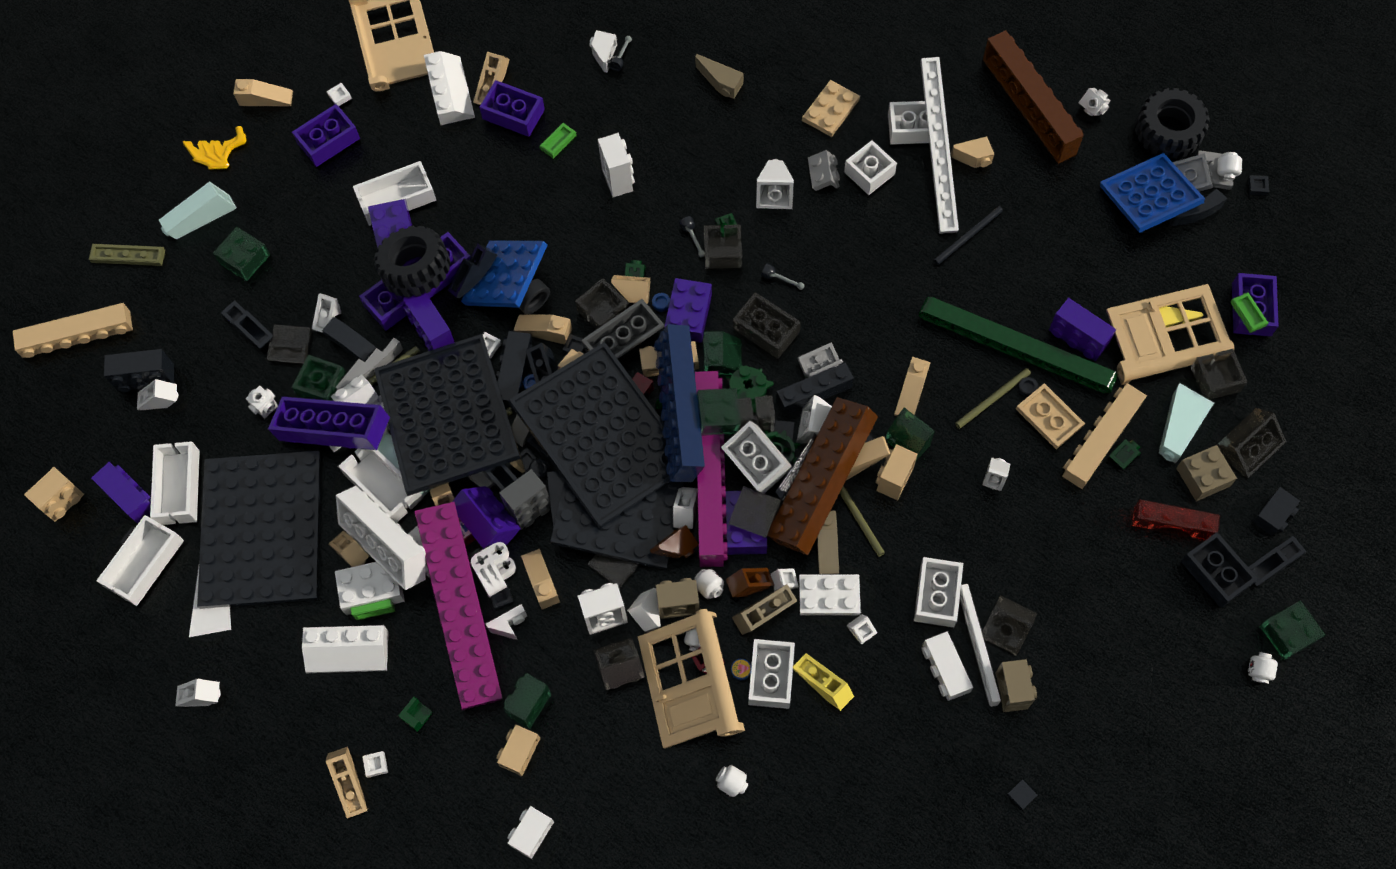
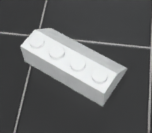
[424,51,475,125]
[302,625,389,673]

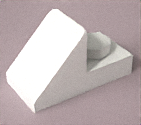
[312,293,341,333]
[486,604,527,639]

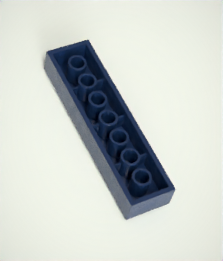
[654,324,705,482]

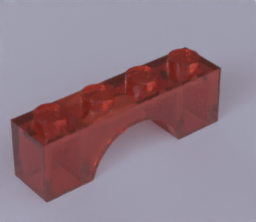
[1132,500,1220,540]

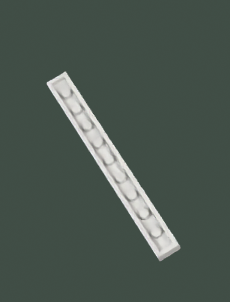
[921,57,959,234]

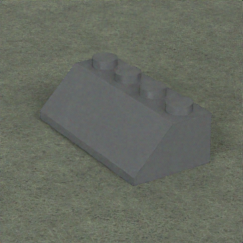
[582,299,665,359]

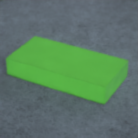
[540,123,576,159]
[1230,292,1268,333]
[351,599,395,620]

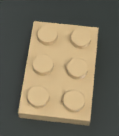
[802,80,860,137]
[1016,383,1085,449]

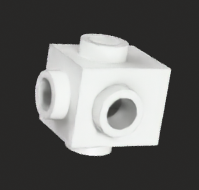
[1079,88,1111,116]
[246,386,278,419]

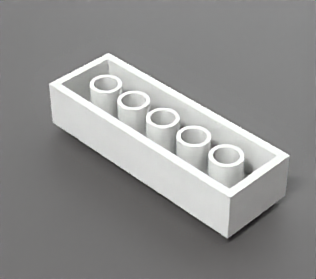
[336,486,426,590]

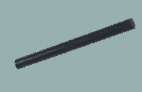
[933,206,1003,265]

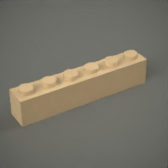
[13,303,133,358]
[1062,383,1147,489]

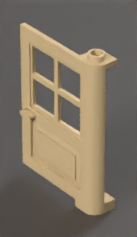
[349,0,434,91]
[1106,284,1234,385]
[638,609,745,748]

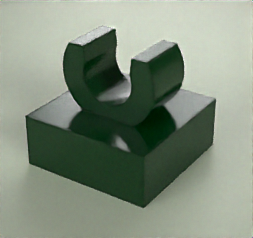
[715,213,739,237]

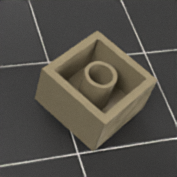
[1177,445,1237,501]
[656,578,700,619]
[995,659,1037,712]

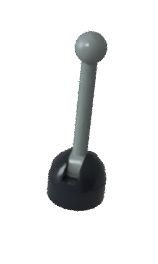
[608,36,632,72]
[679,216,705,257]
[761,263,804,290]

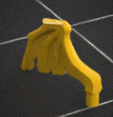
[182,126,246,170]

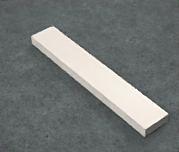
[960,584,1001,707]

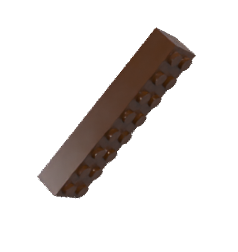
[983,30,1084,164]
[766,397,878,555]

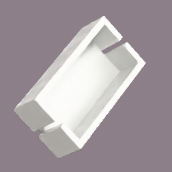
[353,161,436,226]
[150,442,200,525]
[339,449,423,523]
[97,515,184,606]

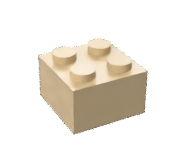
[875,444,918,500]
[24,467,84,522]

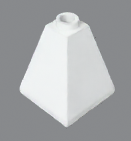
[756,159,794,209]
[796,395,832,444]

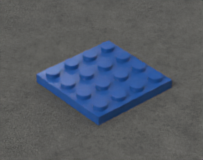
[1100,153,1205,233]
[461,241,547,308]

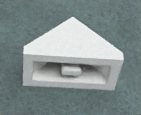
[627,588,661,632]

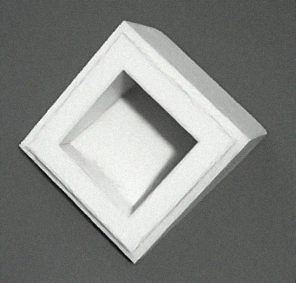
[771,569,799,591]
[847,614,877,644]

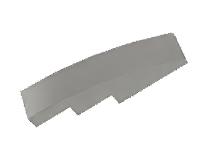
[335,338,403,390]

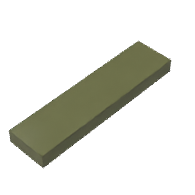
[89,244,165,266]

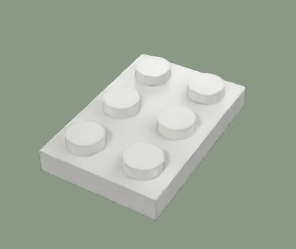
[799,575,861,615]

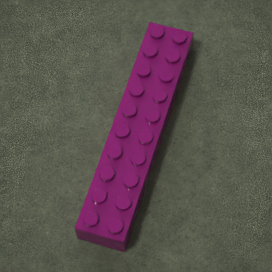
[695,371,728,567]
[415,502,502,710]

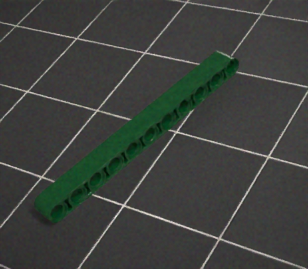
[919,297,1118,394]

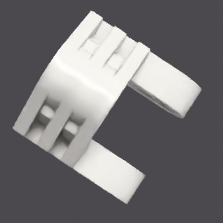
[471,542,516,597]

